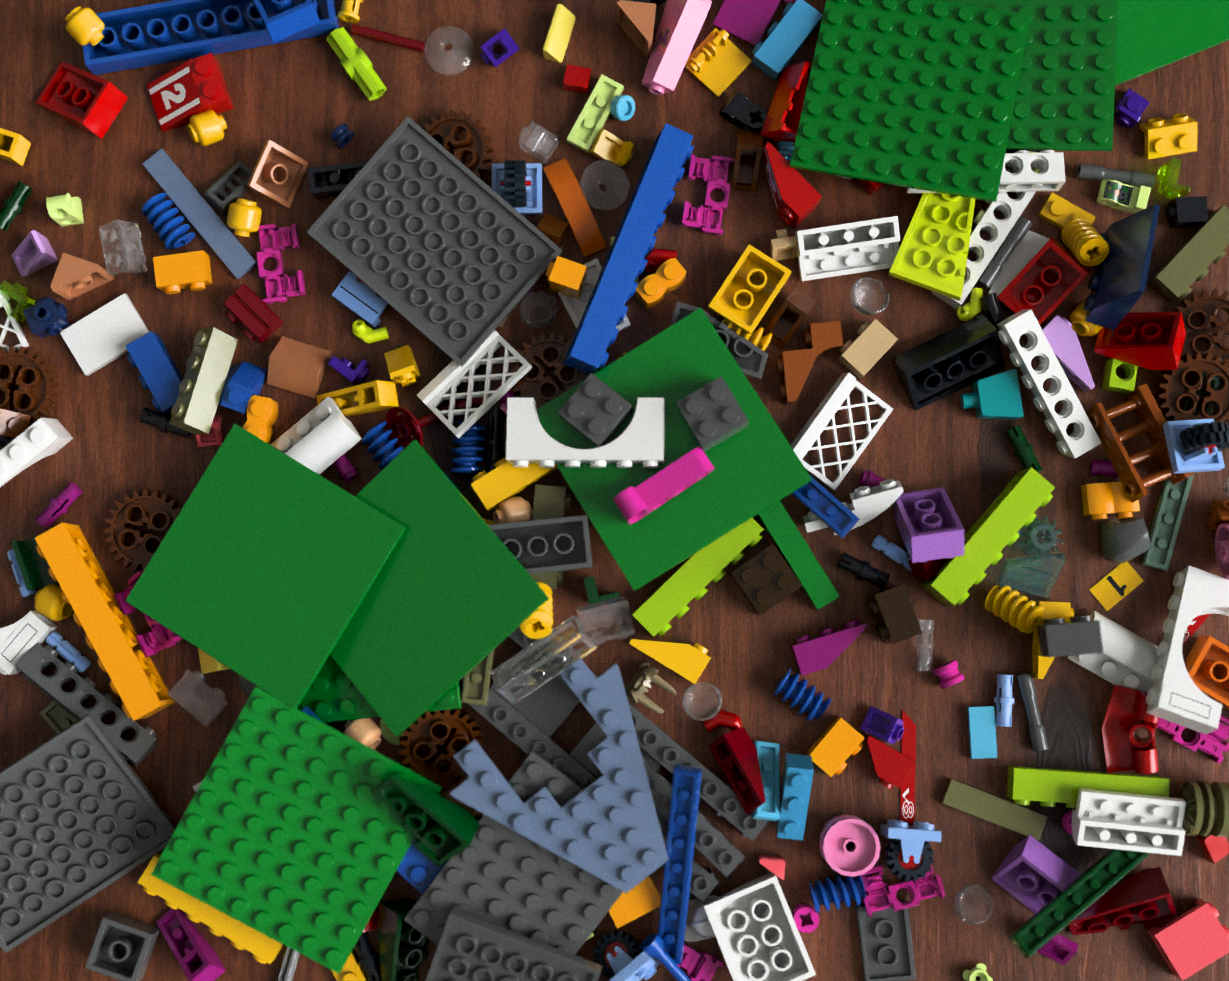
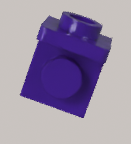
[1114,89,1150,129]
[328,356,370,386]
[860,706,904,744]

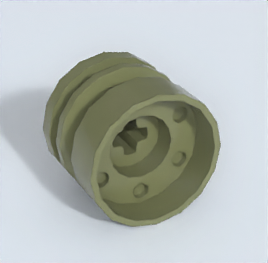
[1179,780,1229,838]

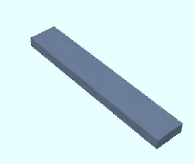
[143,148,257,279]

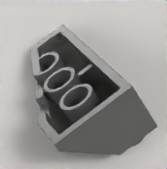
[670,301,768,379]

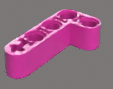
[613,446,715,525]

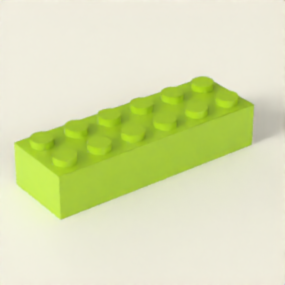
[922,467,1055,606]

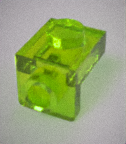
[1158,157,1191,200]
[0,280,35,322]

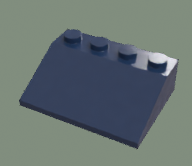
[1084,204,1160,330]

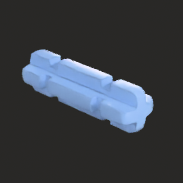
[871,535,912,571]
[7,549,36,597]
[46,631,91,672]

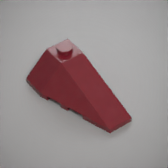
[1068,867,1178,935]

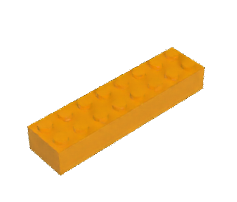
[35,523,175,721]

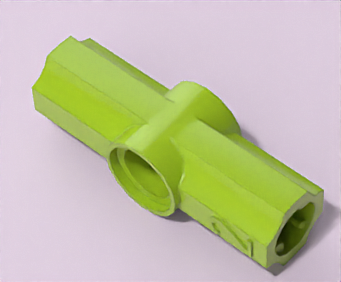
[326,27,387,101]

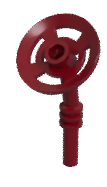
[386,397,484,451]

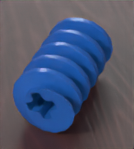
[141,193,196,250]
[361,421,404,470]
[450,421,486,475]
[773,667,831,722]
[809,875,866,913]

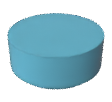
[610,94,635,121]

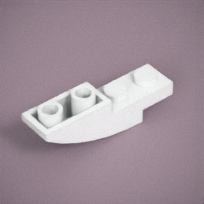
[803,479,904,535]

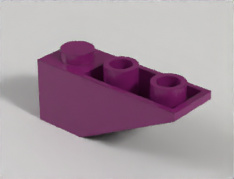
[790,620,867,676]

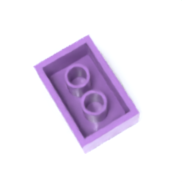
[894,487,964,563]

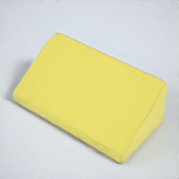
[543,3,576,63]

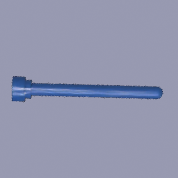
[641,933,691,981]

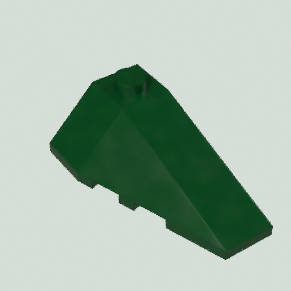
[375,774,479,867]
[377,898,430,981]

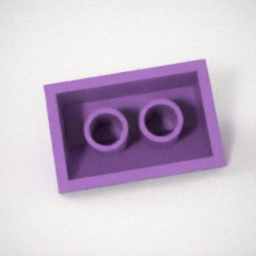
[991,834,1081,913]

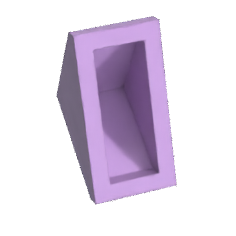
[11,230,58,277]

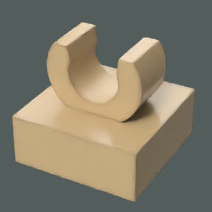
[770,229,798,261]

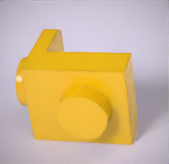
[590,129,634,167]

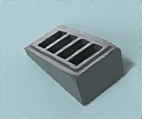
[204,160,253,216]

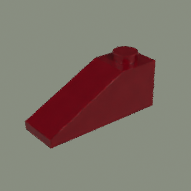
[709,727,766,814]

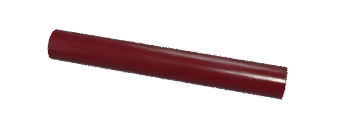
[351,24,426,52]

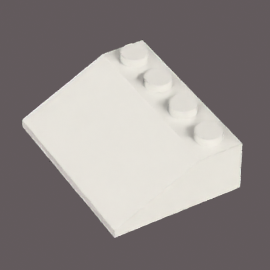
[703,872,816,981]

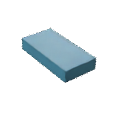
[967,706,997,759]

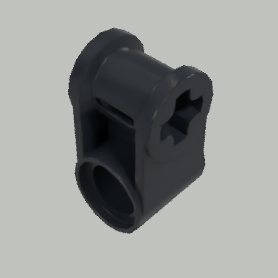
[719,91,767,132]

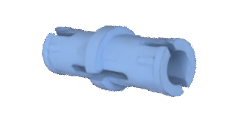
[994,674,1015,727]

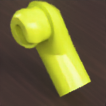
[957,288,983,321]
[352,319,389,344]

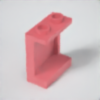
[1147,899,1229,981]

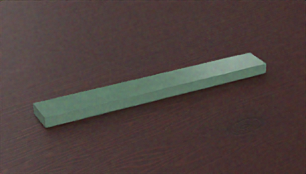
[1140,372,1219,571]

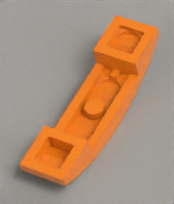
[543,158,607,258]

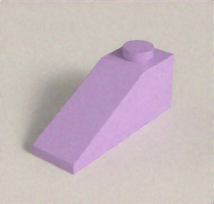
[1042,315,1095,393]

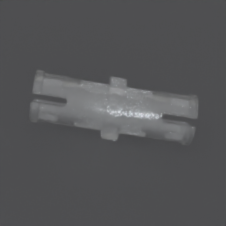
[915,619,936,671]

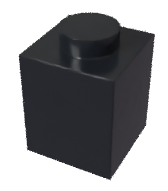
[1165,196,1208,228]

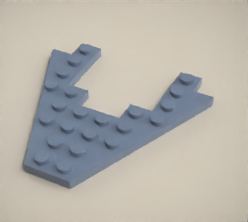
[450,658,669,893]

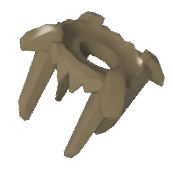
[624,663,676,714]

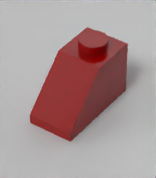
[865,734,915,790]

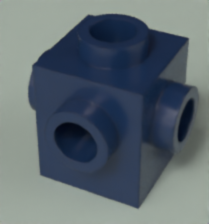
[22,297,69,338]

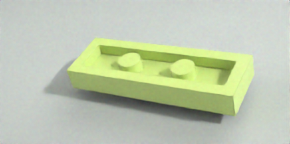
[566,75,624,153]

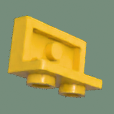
[1140,113,1198,159]

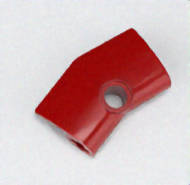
[1102,685,1159,774]

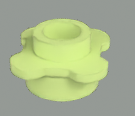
[962,963,993,981]

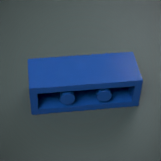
[126,331,184,414]

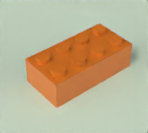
[1184,635,1229,711]

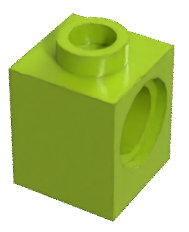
[1102,358,1138,394]

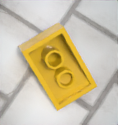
[708,244,792,335]

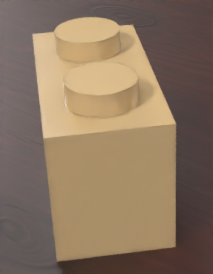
[838,319,898,379]

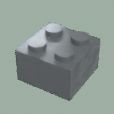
[558,373,634,448]
[676,376,749,452]
[1037,616,1103,657]
[85,912,160,981]

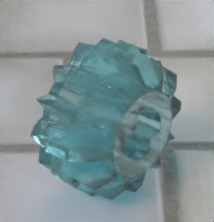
[1019,516,1063,559]

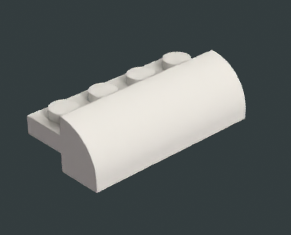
[795,216,901,281]
[271,396,362,474]
[1068,611,1185,692]
[1072,788,1186,856]

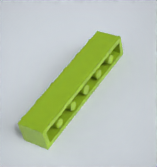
[632,518,764,637]
[1007,766,1170,809]

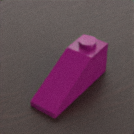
[156,908,226,981]

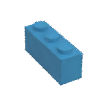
[752,0,823,81]
[775,753,814,841]

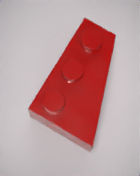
[760,61,812,143]

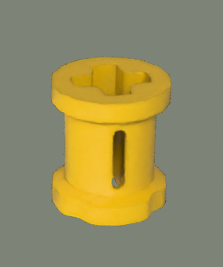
[337,0,363,23]

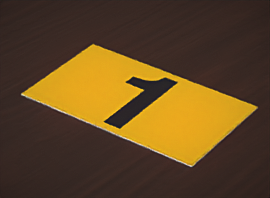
[1090,561,1143,611]

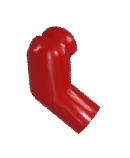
[644,249,677,273]
[702,710,742,733]

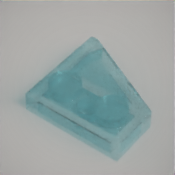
[998,553,1066,598]

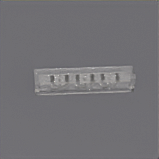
[491,615,597,705]

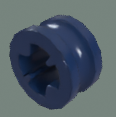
[330,124,355,149]

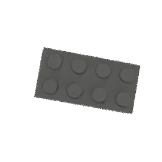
[488,515,593,575]

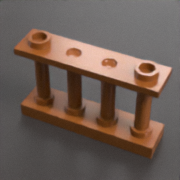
[1085,383,1194,503]

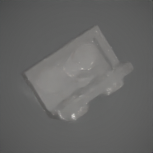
[99,220,148,276]
[577,596,635,646]
[168,669,228,728]

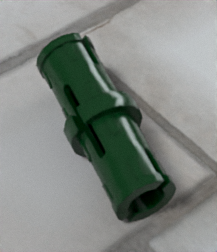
[0,181,33,232]
[1005,424,1043,472]

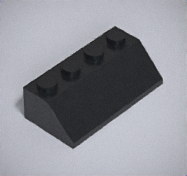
[892,314,1005,411]

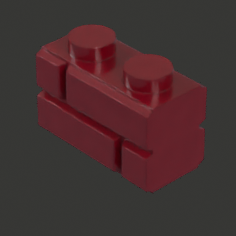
[223,283,284,343]

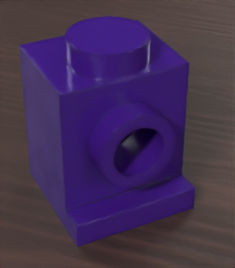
[480,28,519,67]

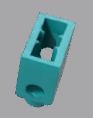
[960,369,1024,420]

